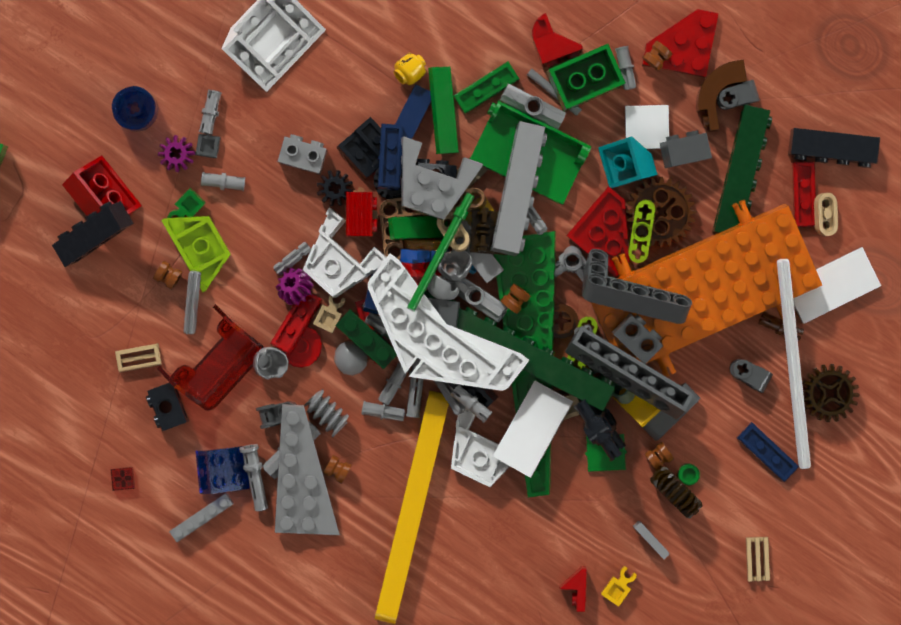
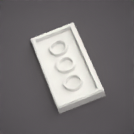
[793,247,881,324]
[493,381,573,478]

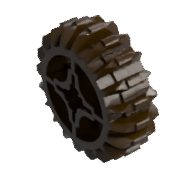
[802,364,860,422]
[650,466,703,518]

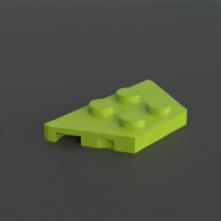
[161,216,231,292]

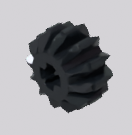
[317,170,353,207]

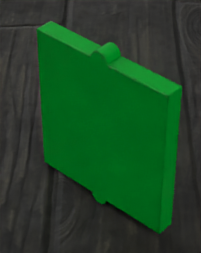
[585,434,627,472]

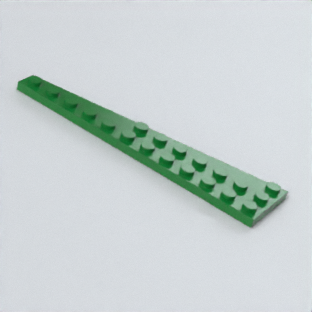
[493,231,556,498]

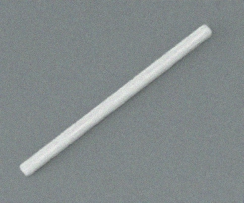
[777,259,811,469]

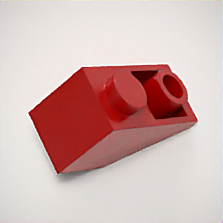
[533,32,583,68]

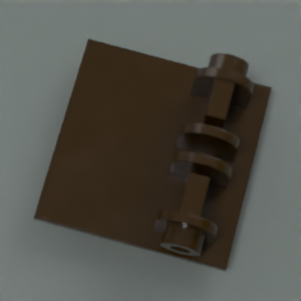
[470,208,512,256]

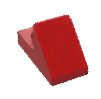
[559,566,587,612]

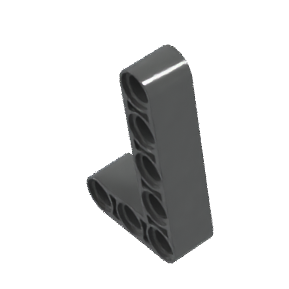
[582,249,692,324]

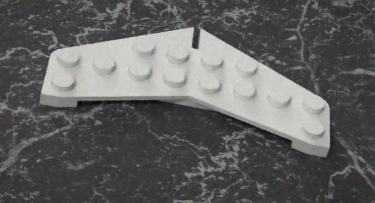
[368,253,529,391]

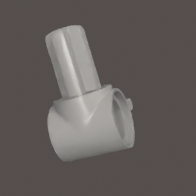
[555,246,586,282]

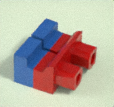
[401,247,441,285]

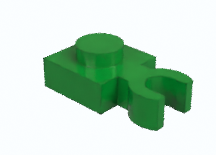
[167,188,206,218]

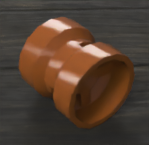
[642,41,673,71]
[153,261,183,290]
[500,284,531,314]
[644,442,674,470]
[323,455,352,484]

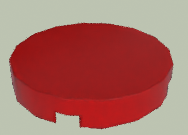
[283,326,322,368]

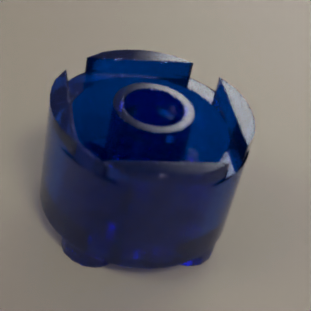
[112,86,158,132]

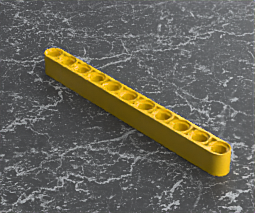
[374,391,449,624]

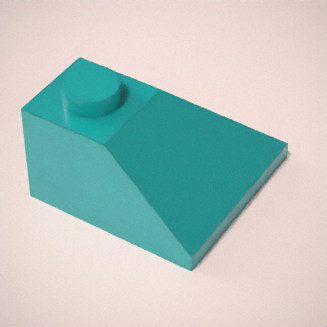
[598,136,658,188]

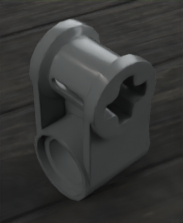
[716,80,760,110]
[729,359,773,393]
[256,401,297,429]

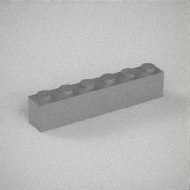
[490,121,547,256]

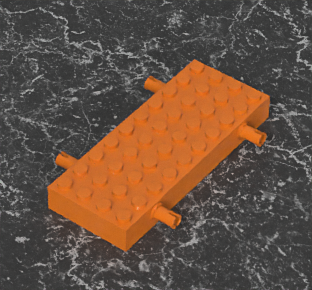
[591,200,822,377]

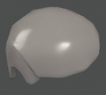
[438,250,472,281]
[427,272,459,300]
[334,341,368,376]
[253,347,289,380]

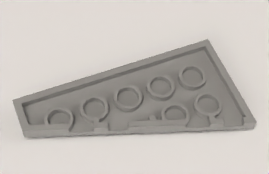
[275,404,340,535]

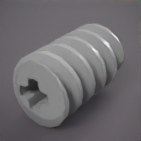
[304,390,349,437]

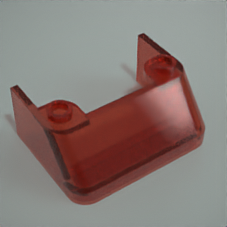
[157,304,264,411]

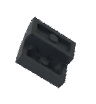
[337,117,381,180]

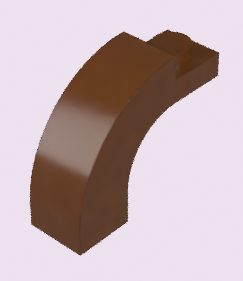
[696,60,747,132]

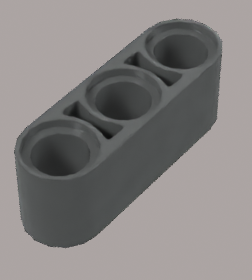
[643,382,700,441]

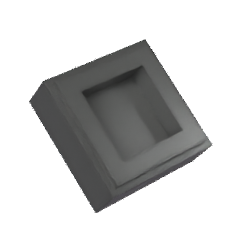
[195,134,221,159]

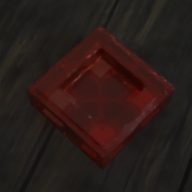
[110,467,135,491]

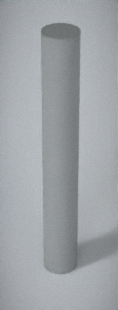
[527,69,582,116]

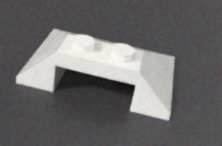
[221,0,326,92]

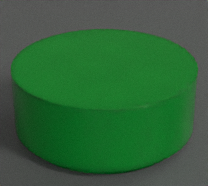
[678,463,700,486]

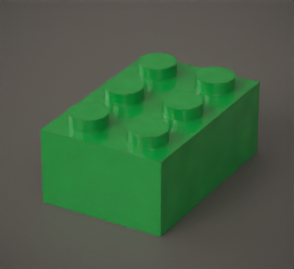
[546,44,626,112]

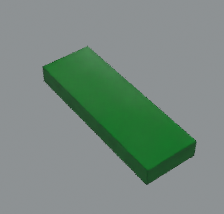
[454,61,520,114]
[388,216,448,240]

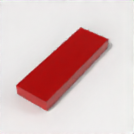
[792,162,816,227]
[270,293,323,355]

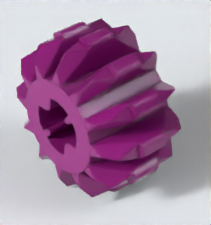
[158,135,195,172]
[275,268,314,306]

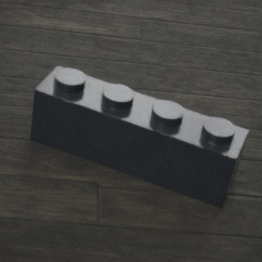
[788,128,880,168]
[52,201,134,267]

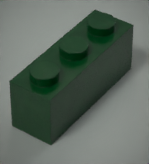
[335,309,397,369]

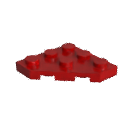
[642,9,719,78]
[566,186,630,278]

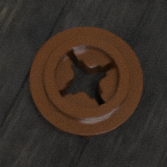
[554,304,578,339]

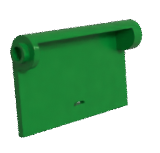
[470,100,592,205]

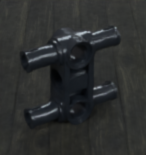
[574,399,626,461]

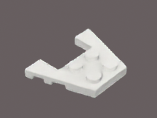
[303,207,387,298]
[451,410,510,487]

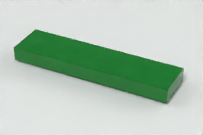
[428,66,459,154]

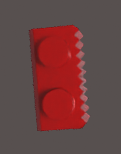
[346,192,377,237]

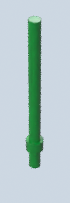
[407,193,474,312]

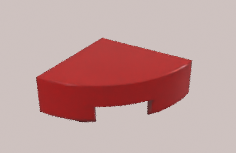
[532,13,553,40]

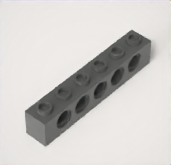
[565,326,694,420]

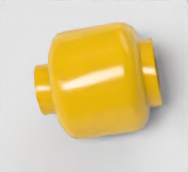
[393,53,426,85]

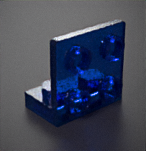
[195,446,250,494]

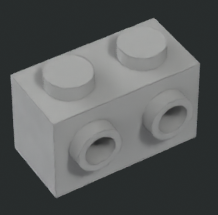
[277,134,327,175]

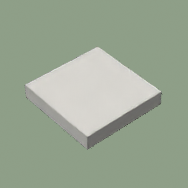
[625,105,669,149]

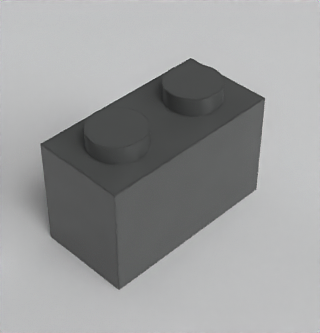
[659,130,712,169]

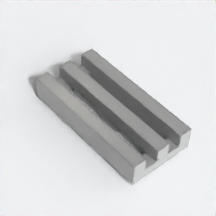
[633,521,669,559]

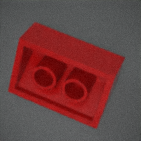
[62,155,142,216]

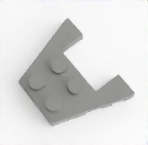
[401,137,483,220]

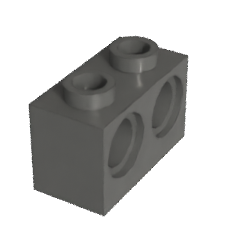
[612,313,663,364]

